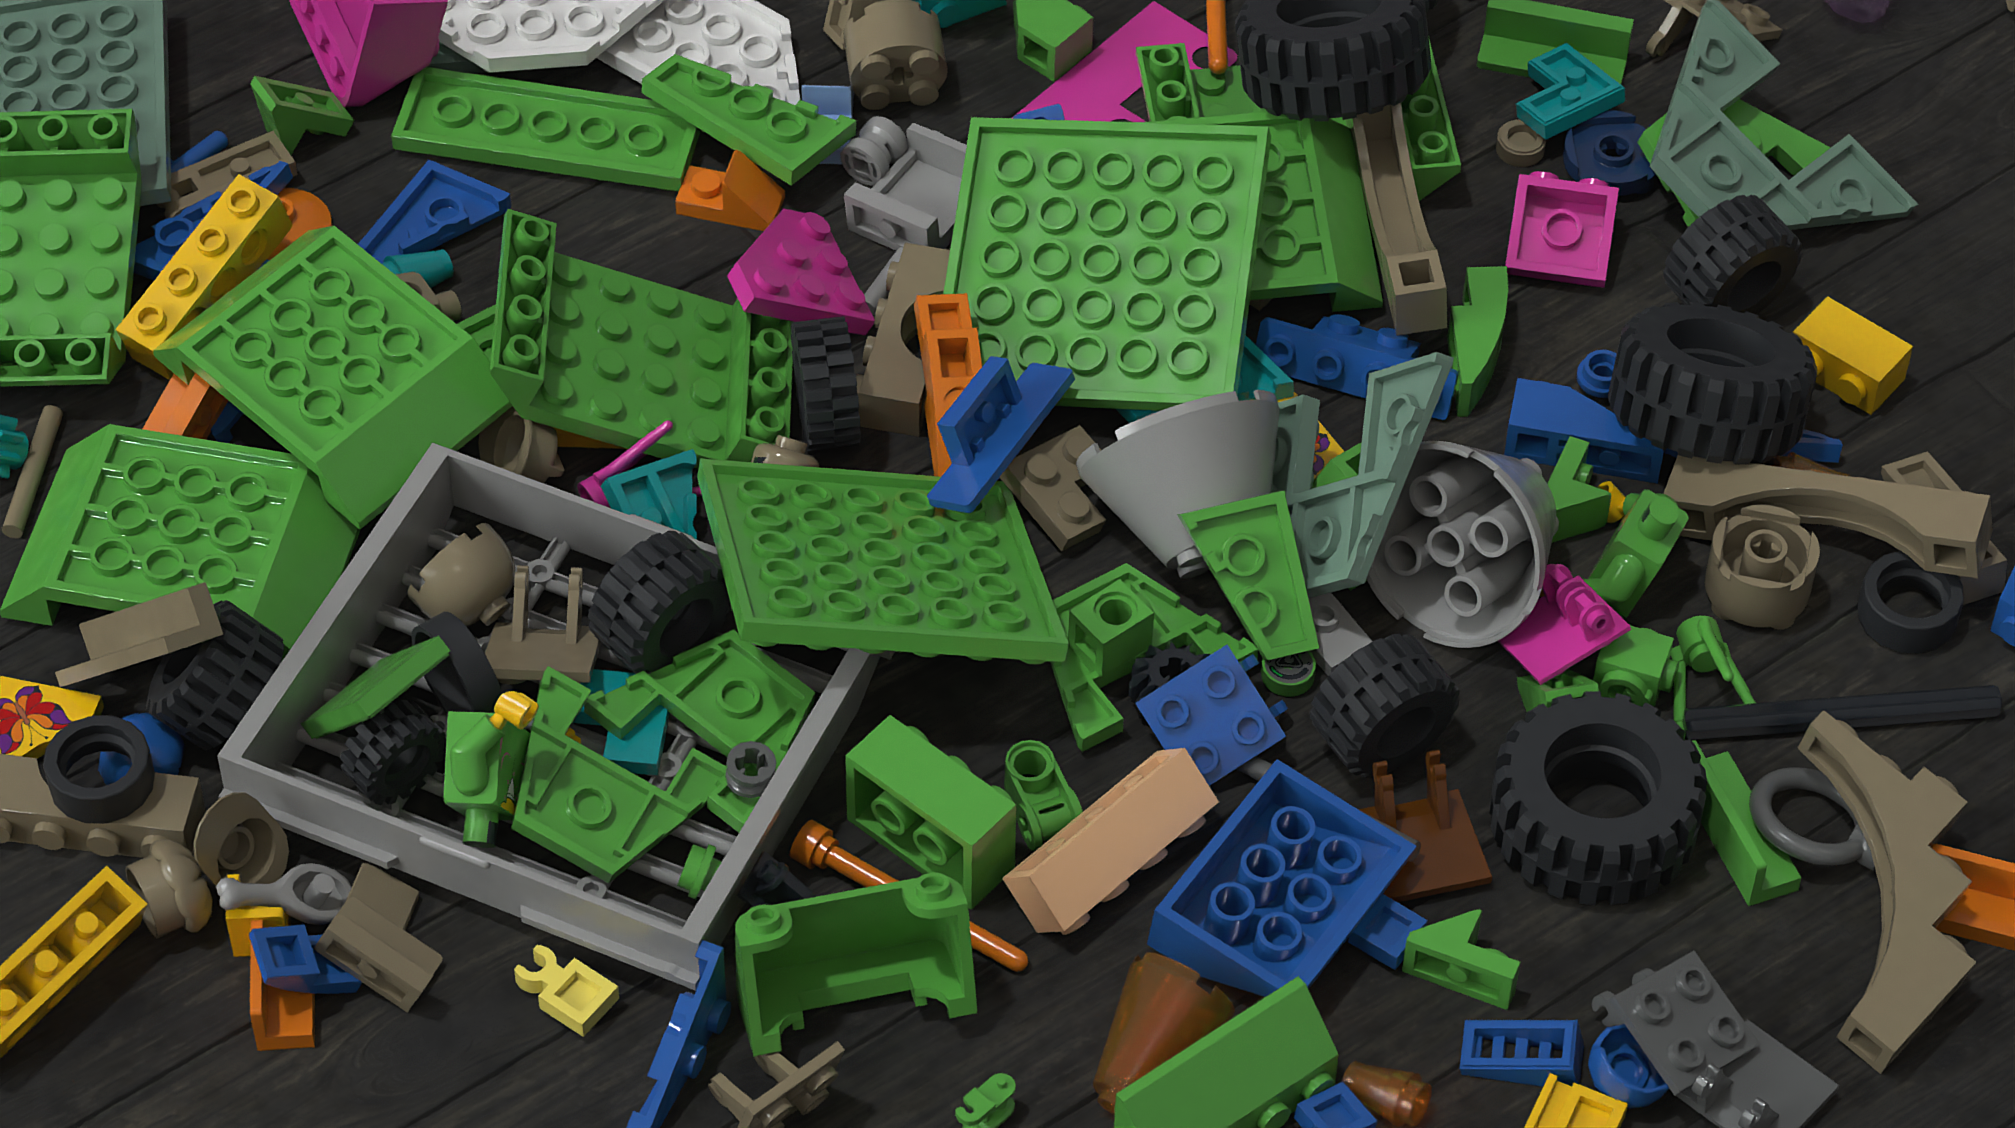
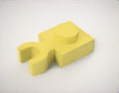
[514,945,619,1037]

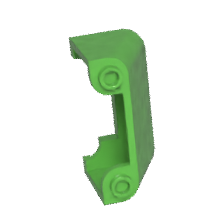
[735,873,977,1056]

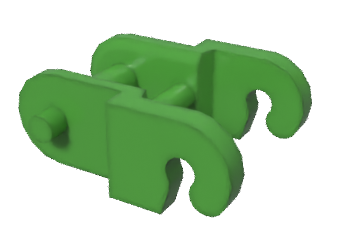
[955,1073,1016,1128]

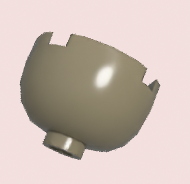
[408,523,516,627]

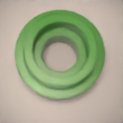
[677,844,722,899]

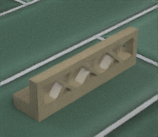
[55,582,223,687]

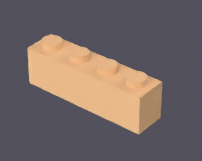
[1002,748,1219,935]

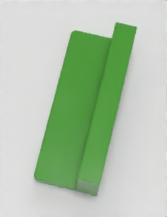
[1477,0,1634,84]
[1692,740,1801,906]

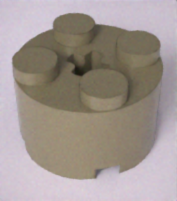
[843,0,948,110]
[1705,505,1820,630]

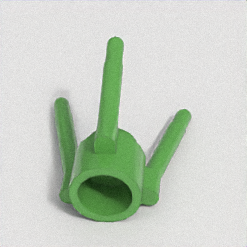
[1671,616,1756,741]

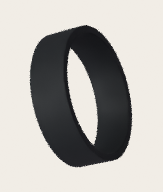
[412,612,502,715]

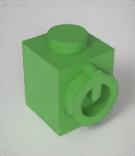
[1593,625,1679,707]

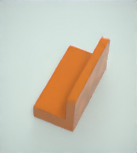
[142,373,228,440]
[1931,844,2015,951]
[250,920,315,1051]

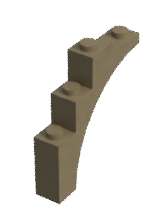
[1798,710,1976,1074]

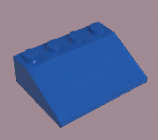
[1147,759,1417,997]

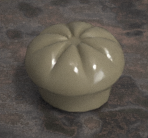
[125,839,213,939]

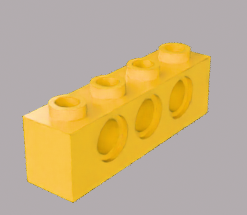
[116,174,293,380]
[0,866,148,1058]

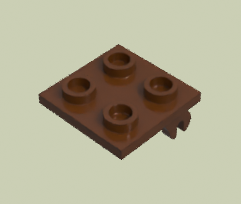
[1359,750,1492,902]

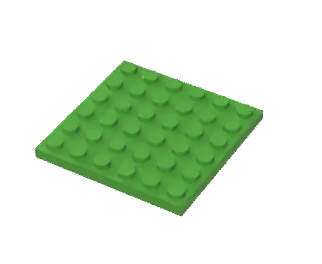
[943,117,1271,411]
[697,458,1069,664]

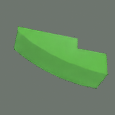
[1447,266,1508,417]

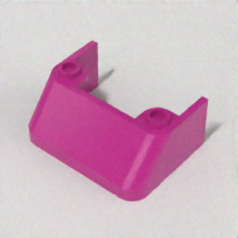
[289,0,448,107]

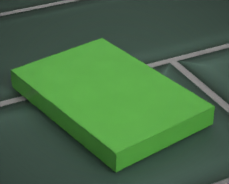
[300,636,450,739]

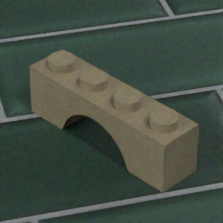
[856,242,950,437]
[0,754,206,858]

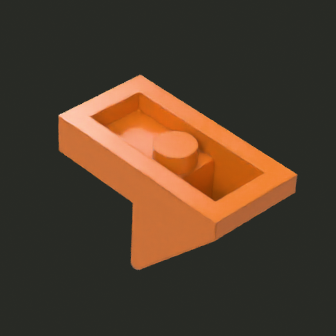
[675,149,785,231]

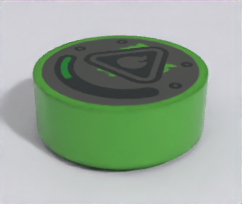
[1261,651,1316,697]

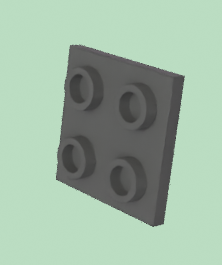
[1592,951,1760,1096]
[1677,1019,1839,1128]

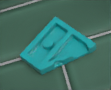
[601,449,697,540]

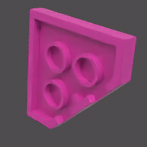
[727,209,875,335]

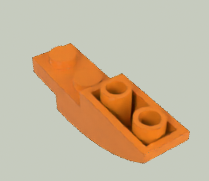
[914,293,982,477]

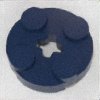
[1563,110,1657,196]

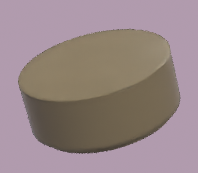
[1496,119,1546,167]

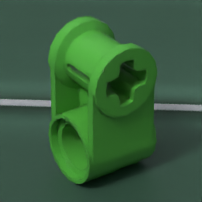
[1004,740,1083,851]

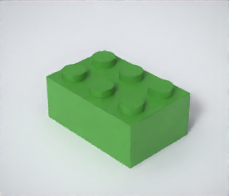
[845,715,1016,910]

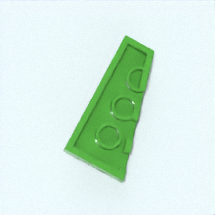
[642,54,856,186]

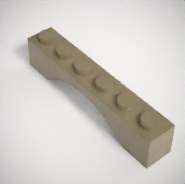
[1345,103,1447,336]
[1664,455,1992,578]

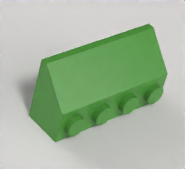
[1114,976,1339,1128]

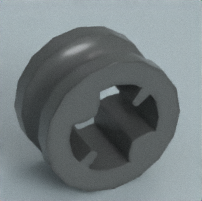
[725,741,777,798]

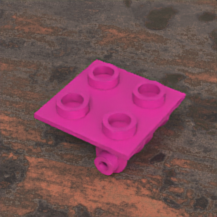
[1498,564,1632,685]

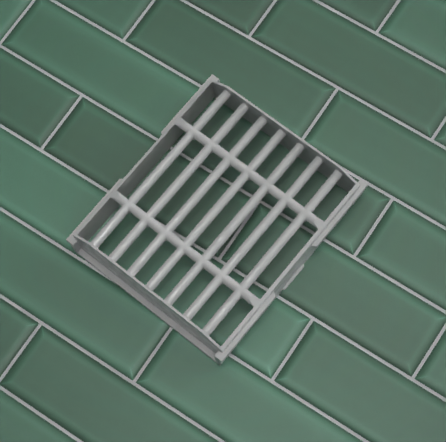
[217,443,895,991]

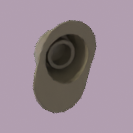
[478,406,564,483]
[194,792,289,886]

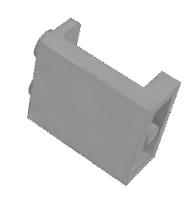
[844,123,967,250]

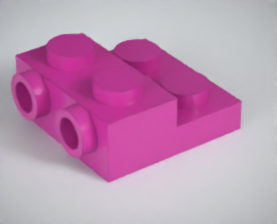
[1505,171,1619,288]

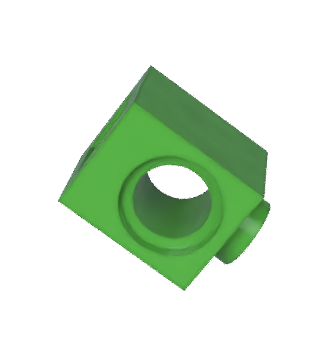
[1068,579,1155,677]

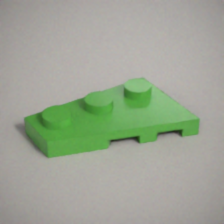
[1177,491,1319,660]

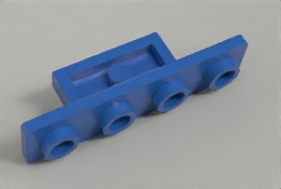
[1256,314,1459,420]
[927,356,1075,513]

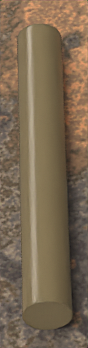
[2,405,63,538]

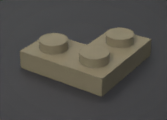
[999,425,1106,551]

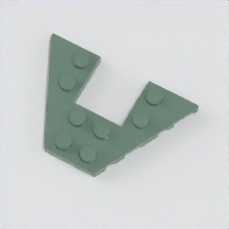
[1649,0,1918,230]
[1271,352,1454,598]

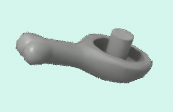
[216,863,352,925]

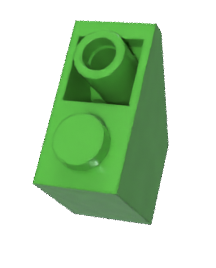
[1013,0,1093,82]

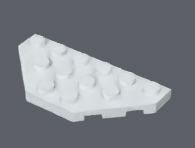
[439,0,664,72]
[597,0,800,105]

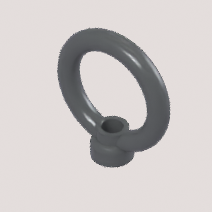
[1749,767,1875,871]

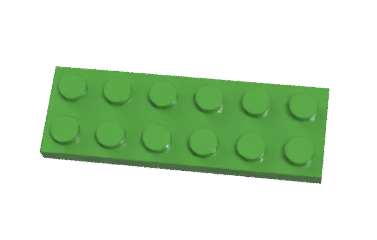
[391,67,701,191]

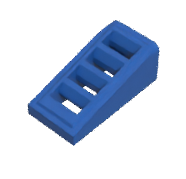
[1460,1020,1584,1087]

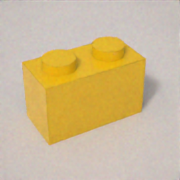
[1793,296,1913,415]

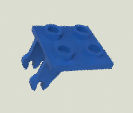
[1135,644,1288,786]

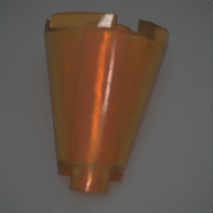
[1093,952,1235,1115]

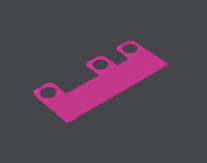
[1011,1,1237,122]

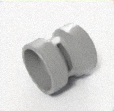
[840,116,908,186]

